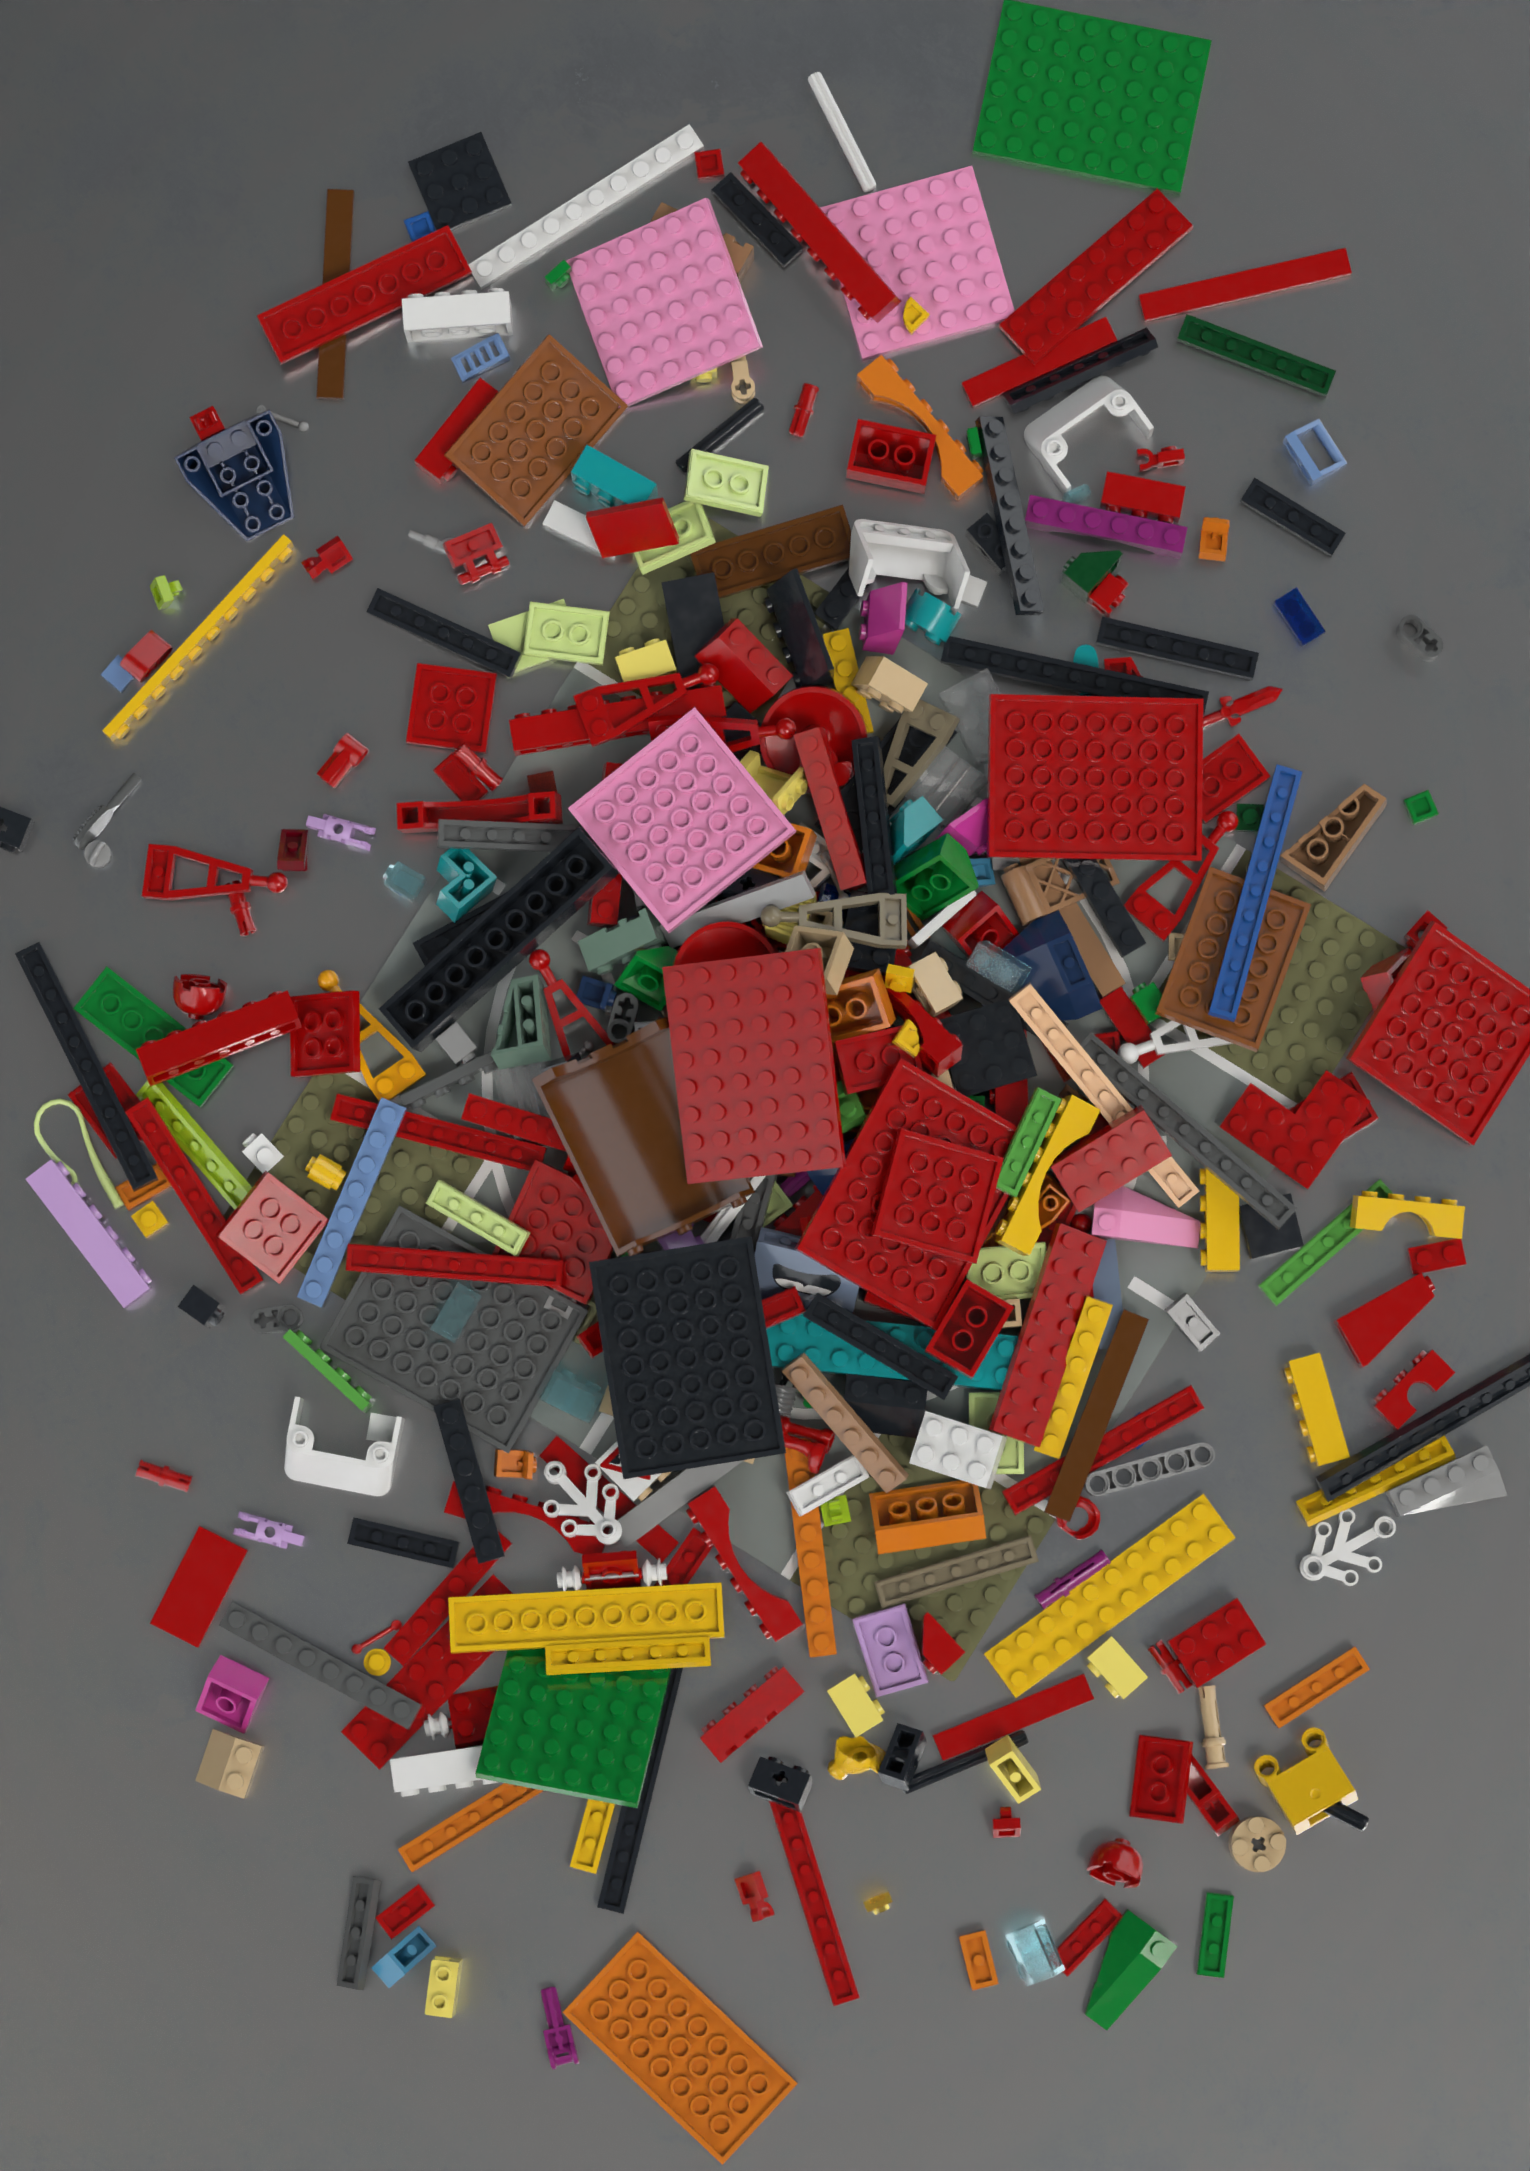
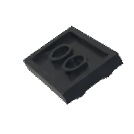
[845,890,897,976]

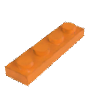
[1263,1646,1370,1729]

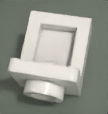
[241,1132,284,1173]

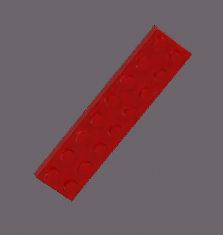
[999,188,1193,366]
[257,225,472,365]
[988,1223,1107,1447]
[341,1574,513,1770]

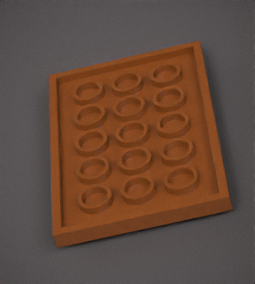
[444,334,628,526]
[1155,867,1311,1052]

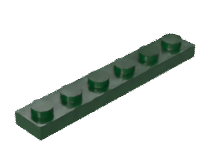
[1176,314,1336,397]

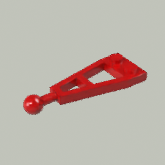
[573,663,719,747]
[648,714,796,752]
[1124,811,1238,942]
[142,844,288,901]
[529,949,615,1059]

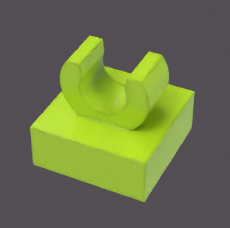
[150,575,182,610]
[820,1495,851,1527]

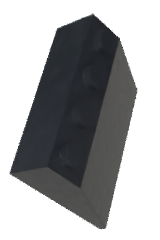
[764,568,834,688]

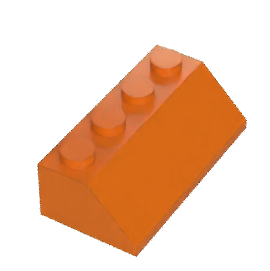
[869,1480,986,1554]

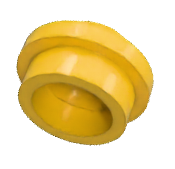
[364,1649,391,1676]

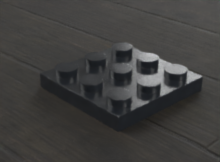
[408,132,512,231]
[940,999,1038,1097]

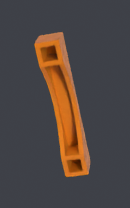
[856,354,984,501]

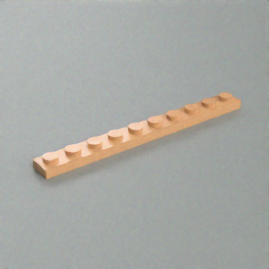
[1008,982,1200,1208]

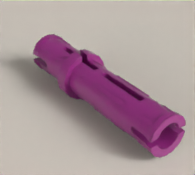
[1034,1549,1111,1609]

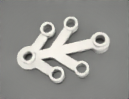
[543,1461,622,1545]
[1299,1509,1396,1586]

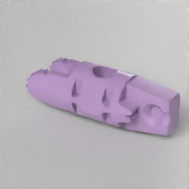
[305,814,376,851]
[233,1511,305,1549]

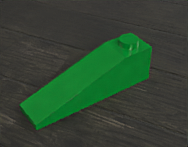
[1084,1909,1178,2030]

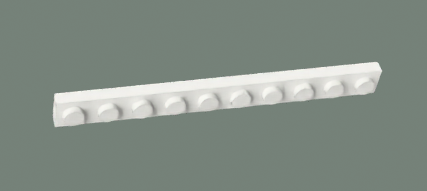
[468,124,704,290]

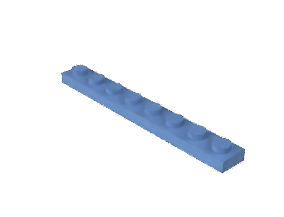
[297,1097,407,1308]

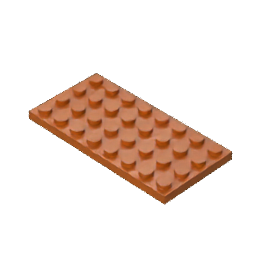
[562,1931,798,2165]

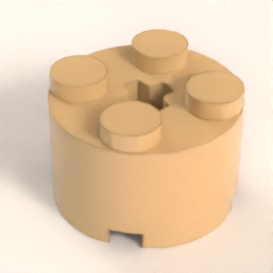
[1228,1816,1286,1872]

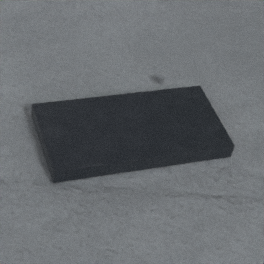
[661,572,724,686]

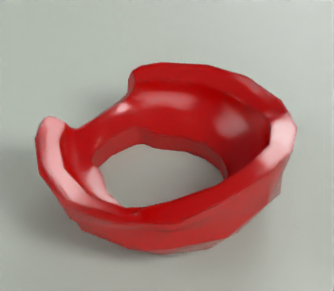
[1056,1496,1100,1539]

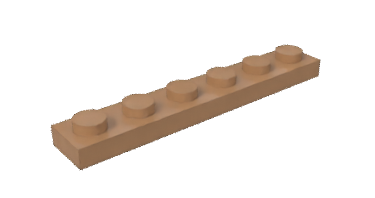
[782,1353,909,1493]

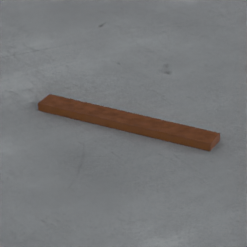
[316,189,355,400]
[1044,1309,1149,1522]

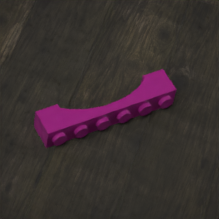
[1025,495,1188,559]

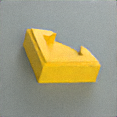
[903,296,930,335]
[892,1019,920,1058]

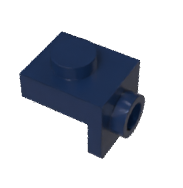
[576,976,617,1012]

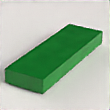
[1196,1892,1234,1978]

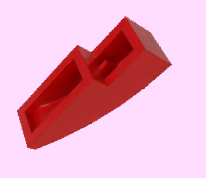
[1187,1755,1240,1837]

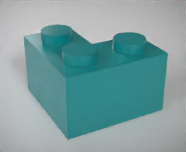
[436,848,497,923]

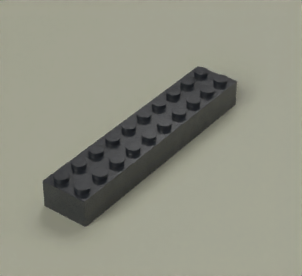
[379,828,619,1052]

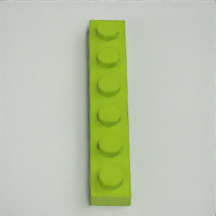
[136,1080,252,1210]

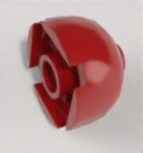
[173,974,227,1020]
[1087,1838,1143,1888]

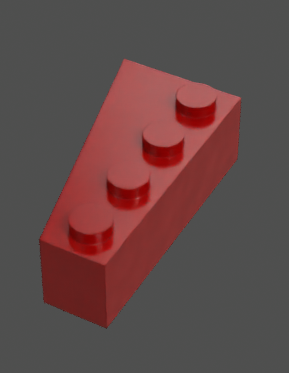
[700,1666,805,1763]

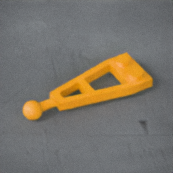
[317,970,427,1102]

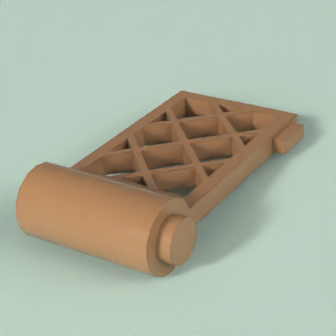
[1000,858,1120,926]

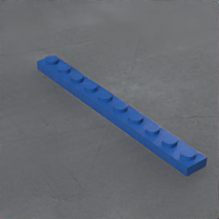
[1208,764,1302,1022]

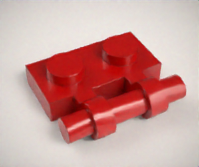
[442,523,510,585]

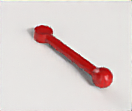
[351,1620,402,1654]

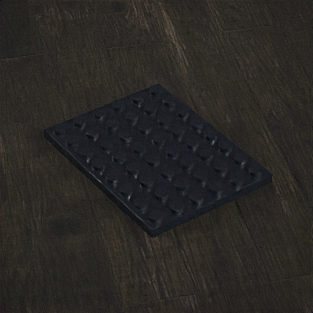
[589,1236,786,1479]

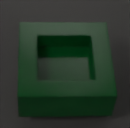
[1236,804,1264,832]

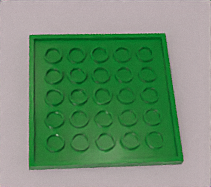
[475,1648,672,1808]

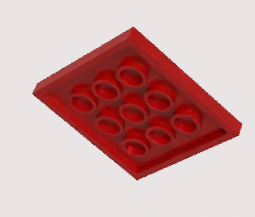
[871,1128,1004,1264]
[492,1159,614,1305]

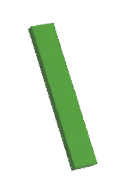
[1258,1179,1392,1306]

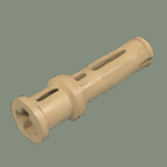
[1198,1685,1229,1770]

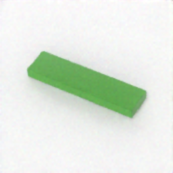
[996,1087,1062,1197]

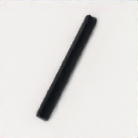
[903,1730,1029,1794]

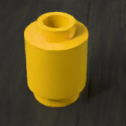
[305,1154,347,1191]

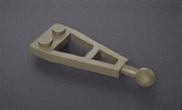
[884,699,960,808]
[760,893,907,949]

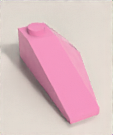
[1090,1186,1201,1249]

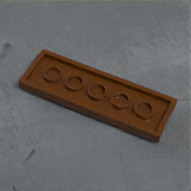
[690,505,851,599]

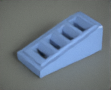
[451,333,510,383]

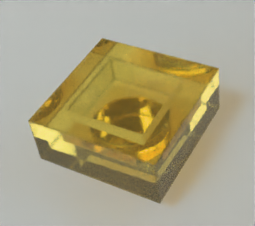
[863,1891,893,1915]

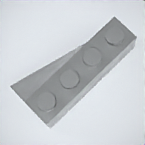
[1385,1445,1507,1517]

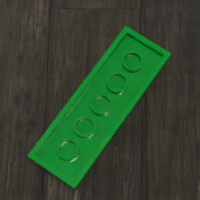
[73,966,234,1108]

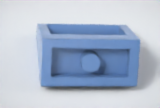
[1283,419,1348,486]

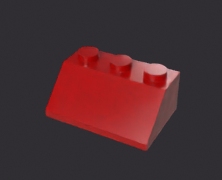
[846,419,936,494]
[694,618,793,714]

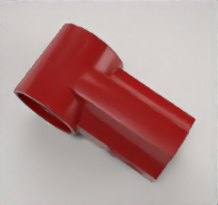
[316,733,369,789]

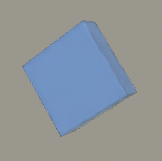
[100,655,135,693]

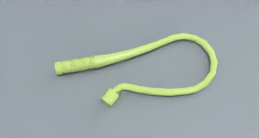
[34,1098,124,1209]

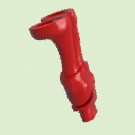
[780,1415,836,1474]

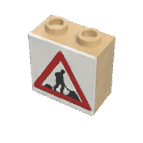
[595,1441,672,1502]

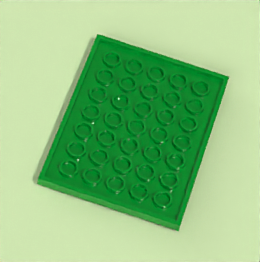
[972,0,1212,195]

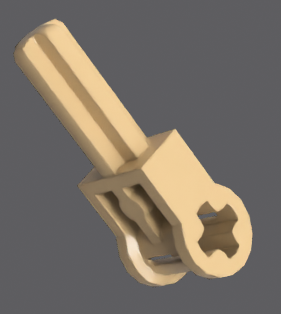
[731,355,755,405]

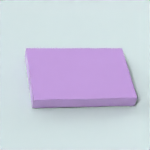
[852,1603,929,1697]

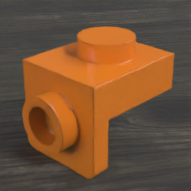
[1198,517,1230,562]
[494,1449,537,1480]

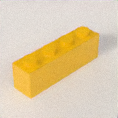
[1199,1167,1240,1272]
[1284,1352,1350,1467]

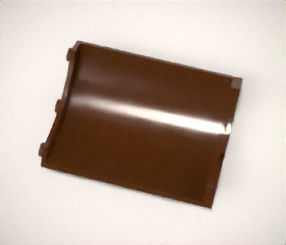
[532,1017,755,1257]

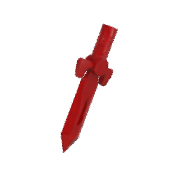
[1203,686,1283,728]

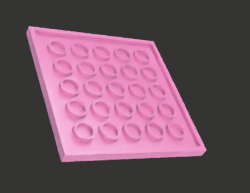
[820,166,1015,361]
[566,198,763,408]
[568,707,796,933]

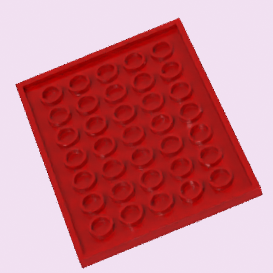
[987,694,1204,861]
[662,948,846,1184]
[795,1058,1017,1330]

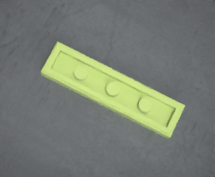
[426,1180,531,1256]

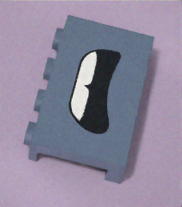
[754,1227,859,1313]

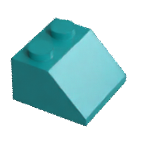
[889,796,943,865]

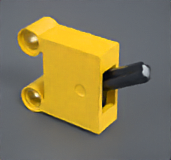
[1254,1727,1369,1835]

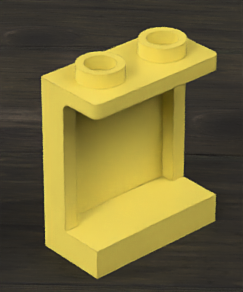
[740,750,808,815]
[425,1955,463,2018]

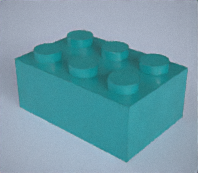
[571,445,658,508]

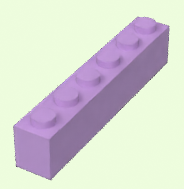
[26,1159,152,1308]

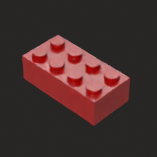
[1050,1105,1172,1212]

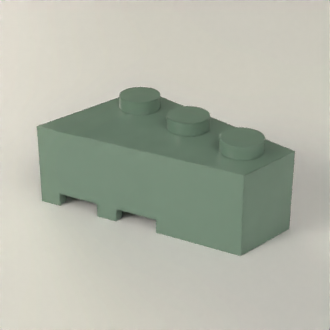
[578,908,668,975]
[491,974,552,1070]

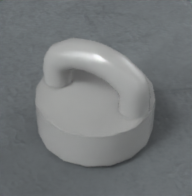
[84,840,112,868]

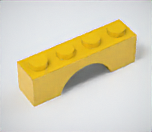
[1350,1190,1465,1239]

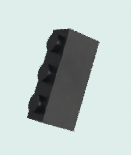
[844,1374,927,1438]

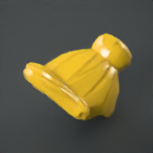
[827,1736,886,1780]

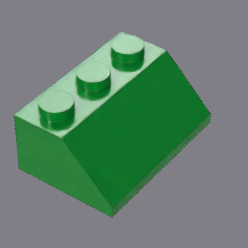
[894,833,979,921]

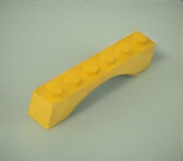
[995,1095,1100,1256]

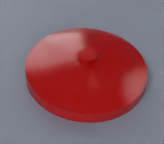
[760,685,868,793]
[673,922,775,966]

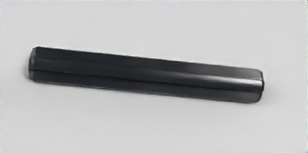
[675,397,764,473]

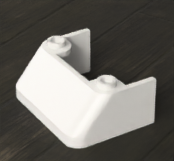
[1024,375,1154,497]
[849,519,970,609]
[284,1396,405,1496]

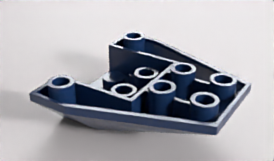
[174,409,294,541]
[980,910,1102,1021]

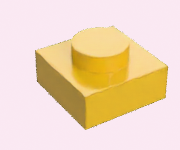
[885,964,915,993]
[131,1201,169,1238]

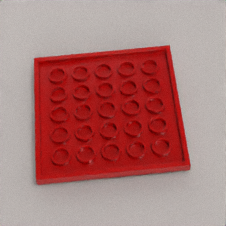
[1346,921,1530,1146]

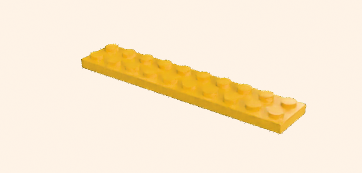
[984,1494,1236,1698]
[448,1582,725,1654]

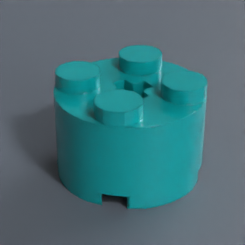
[905,588,962,646]

